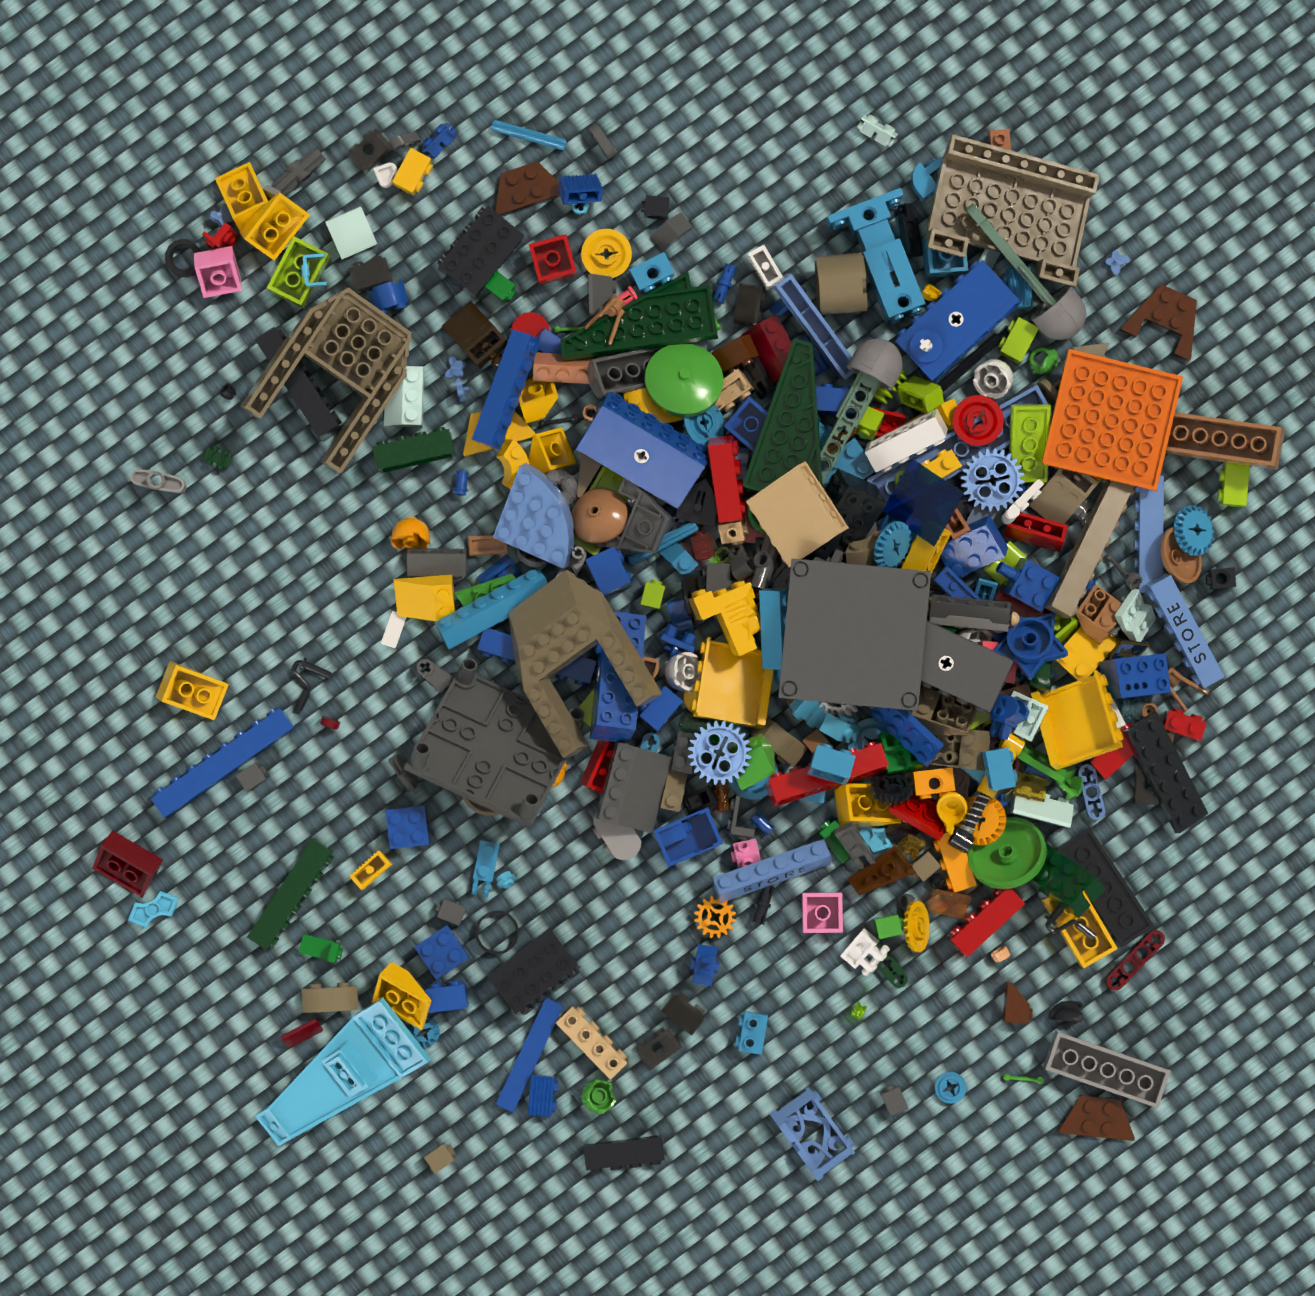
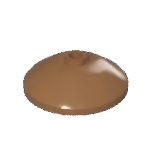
[571,488,628,545]
[1160,527,1202,584]

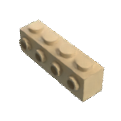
[556,1006,628,1080]

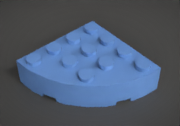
[493,463,574,569]

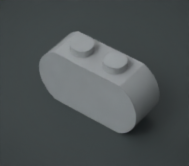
[593,812,641,860]

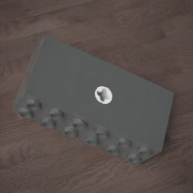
[921,621,1015,714]

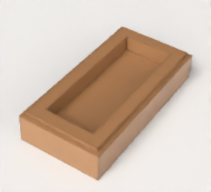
[468,535,508,556]

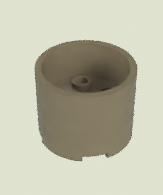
[815,253,867,315]

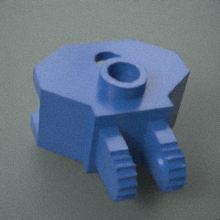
[990,693,1030,740]
[690,944,719,986]

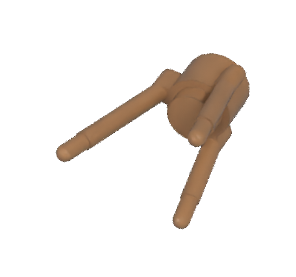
[584,296,625,345]
[1168,667,1209,712]

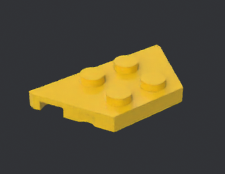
[463,411,536,457]

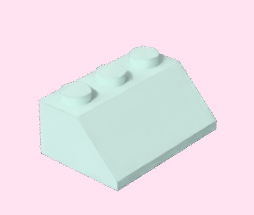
[384,366,425,428]
[1009,787,1074,828]

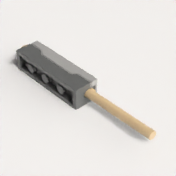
[927,595,1020,633]

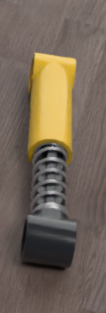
[948,733,1025,854]

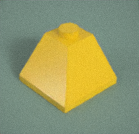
[519,377,558,424]
[528,427,576,475]

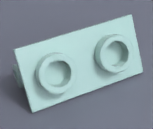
[857,115,898,147]

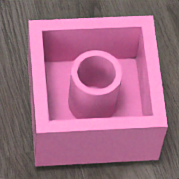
[194,246,242,298]
[802,892,843,933]

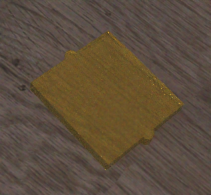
[1012,772,1048,802]

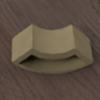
[845,531,882,566]
[750,717,808,767]
[301,982,358,1013]

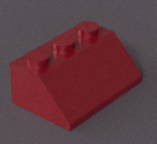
[741,314,792,384]
[92,830,163,898]

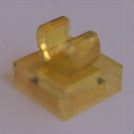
[898,834,925,860]

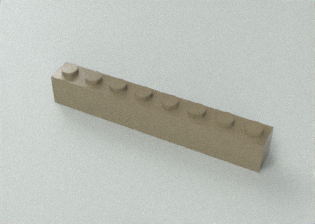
[1045,480,1136,619]

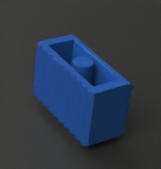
[558,173,603,205]
[527,1074,558,1117]

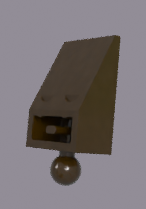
[442,301,507,370]

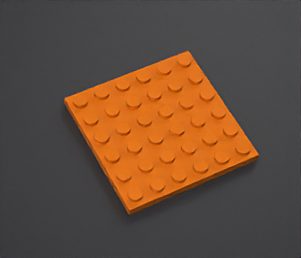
[1041,349,1183,491]

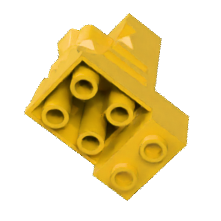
[688,580,761,656]

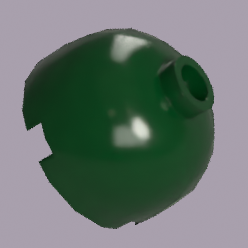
[1023,661,1052,691]

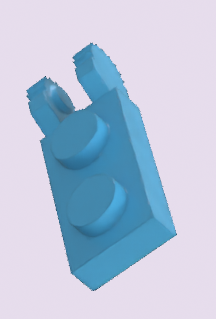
[471,840,500,897]

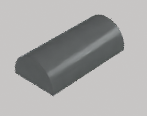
[588,347,663,398]

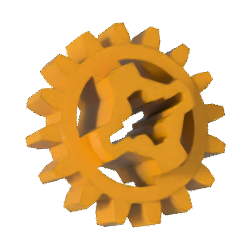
[694,896,736,938]

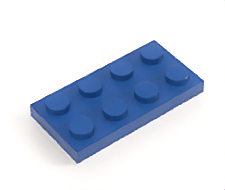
[870,707,944,767]

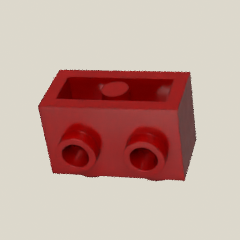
[1162,708,1207,741]

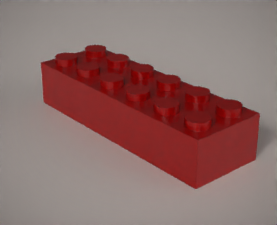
[766,742,889,808]

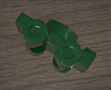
[203,445,233,470]

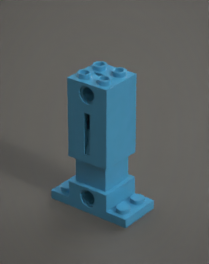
[826,188,926,324]

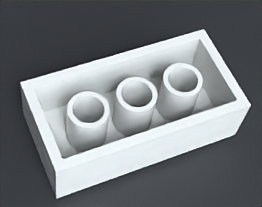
[865,408,948,472]

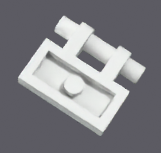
[841,928,890,976]

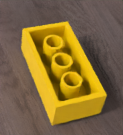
[1041,890,1118,969]

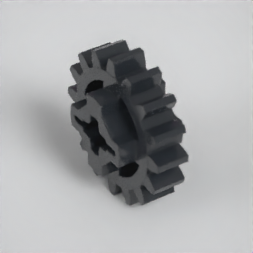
[871,772,913,806]

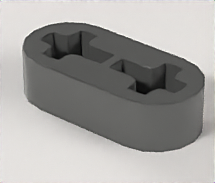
[589,124,616,160]
[389,132,421,151]

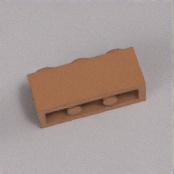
[533,352,593,384]

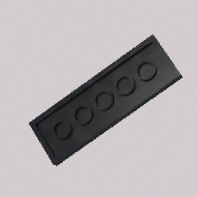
[1123,712,1208,834]
[1056,827,1154,948]

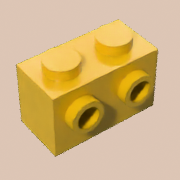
[392,148,433,196]
[916,449,962,489]

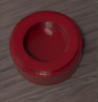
[320,716,341,730]

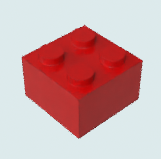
[529,234,577,285]

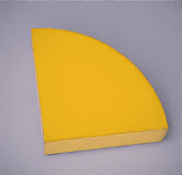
[921,283,942,302]

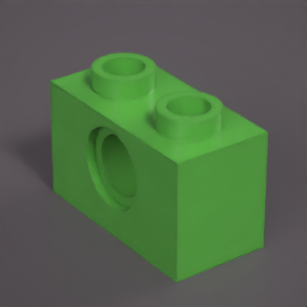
[873,914,904,939]

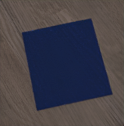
[883,458,964,546]

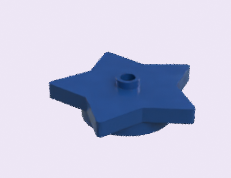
[993,613,1068,680]

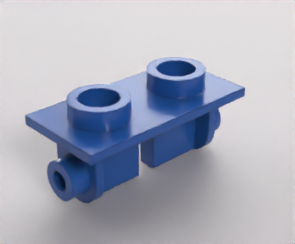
[419,123,457,159]

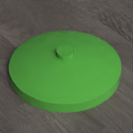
[644,343,723,417]
[968,817,1047,889]

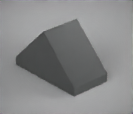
[651,213,693,252]

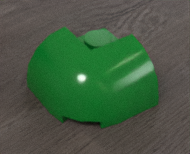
[878,732,925,775]

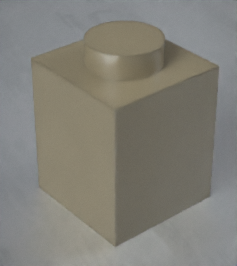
[911,851,941,882]
[424,1142,456,1173]

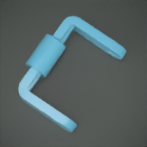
[301,254,327,287]

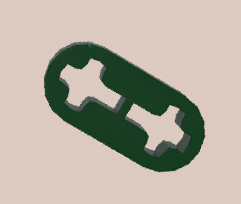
[877,955,908,988]

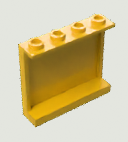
[691,637,774,729]
[1031,670,1124,770]

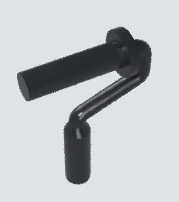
[291,657,332,711]
[1044,904,1097,940]

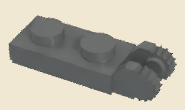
[834,822,876,870]

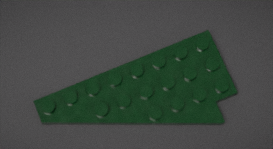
[560,272,718,361]
[742,338,823,492]

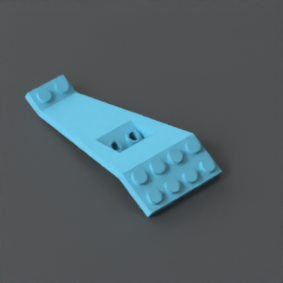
[255,997,431,1146]

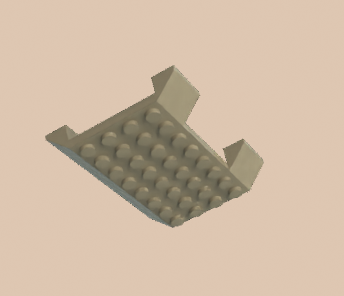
[926,134,1100,287]

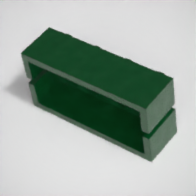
[372,427,456,473]
[1027,843,1105,918]

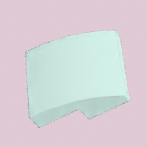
[325,206,377,259]
[1115,589,1156,642]
[1011,691,1049,742]

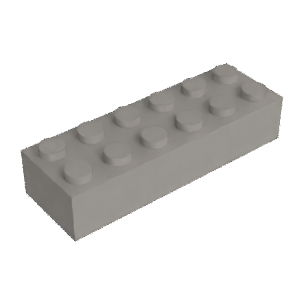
[1043,1030,1170,1108]

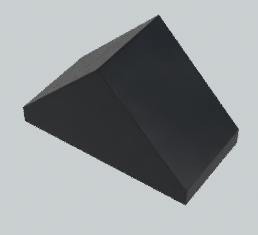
[682,785,717,815]

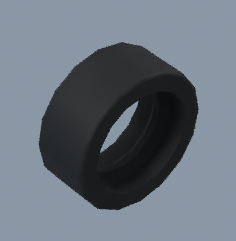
[165,239,201,278]

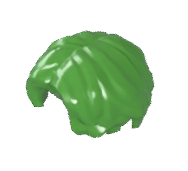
[581,1079,617,1114]

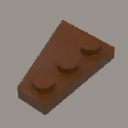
[847,846,916,895]

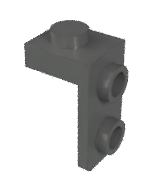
[727,795,755,840]

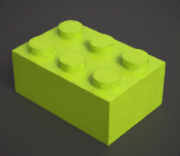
[267,236,331,309]

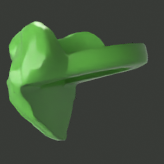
[1029,347,1059,375]
[1056,776,1083,800]

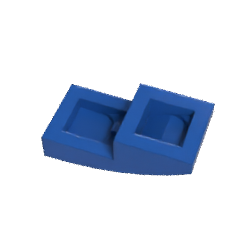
[666,597,696,639]

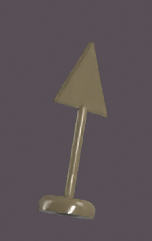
[1037,343,1109,404]

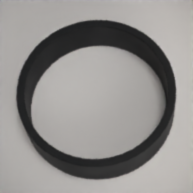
[475,911,519,954]

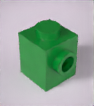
[485,271,516,303]

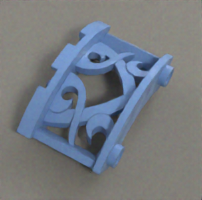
[769,1087,855,1181]

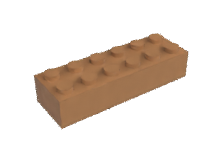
[1165,412,1285,470]

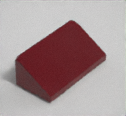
[280,1018,323,1048]

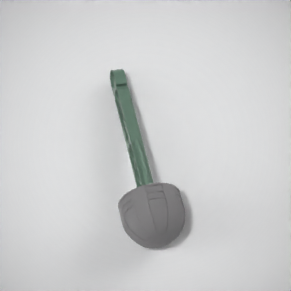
[966,203,1086,340]
[821,338,902,485]

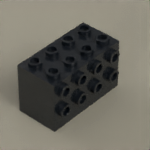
[438,206,525,299]
[812,468,887,564]
[487,928,582,1016]

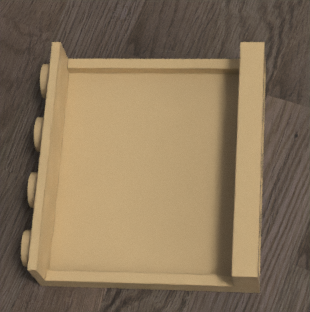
[746,461,849,567]

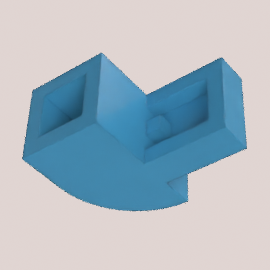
[911,157,942,202]

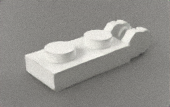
[1001,479,1044,525]

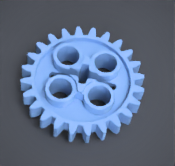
[960,447,1025,512]
[688,721,752,785]

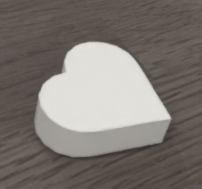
[373,163,398,188]

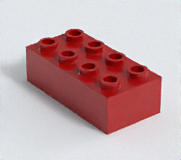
[708,435,747,523]
[948,888,1025,957]

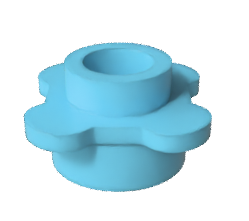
[497,871,516,889]

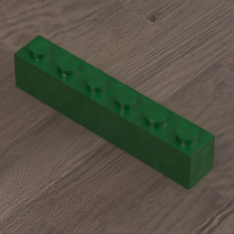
[247,838,334,950]

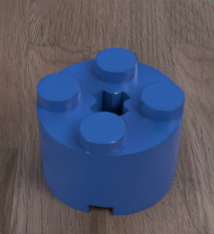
[365,279,409,314]

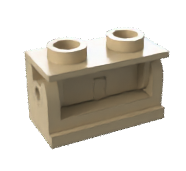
[715,369,754,412]

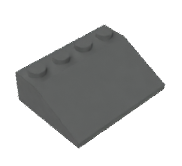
[595,742,672,833]

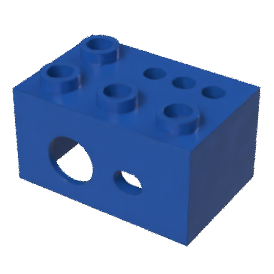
[585,546,633,598]
[1099,653,1171,700]
[653,807,723,867]

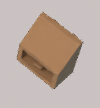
[1076,584,1122,644]

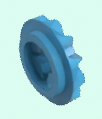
[408,1017,440,1048]
[935,1072,966,1104]

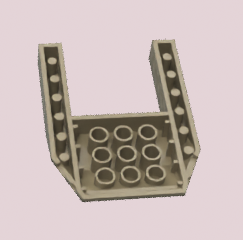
[240,287,412,473]
[508,570,662,758]

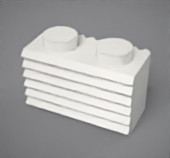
[748,245,783,290]

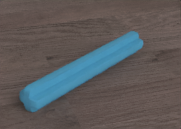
[491,120,567,150]
[627,522,699,565]

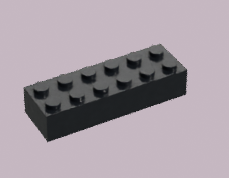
[255,327,342,442]

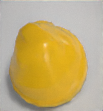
[936,792,968,835]

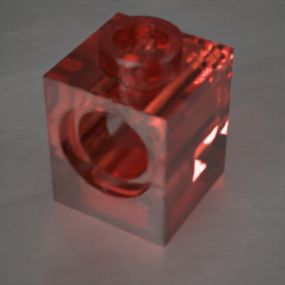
[690,531,715,562]

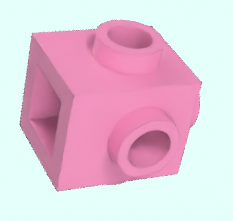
[731,839,761,869]

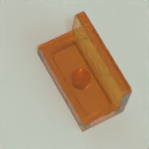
[927,888,971,919]

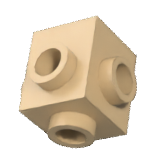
[718,517,749,545]

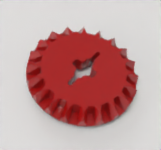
[952,395,1004,446]

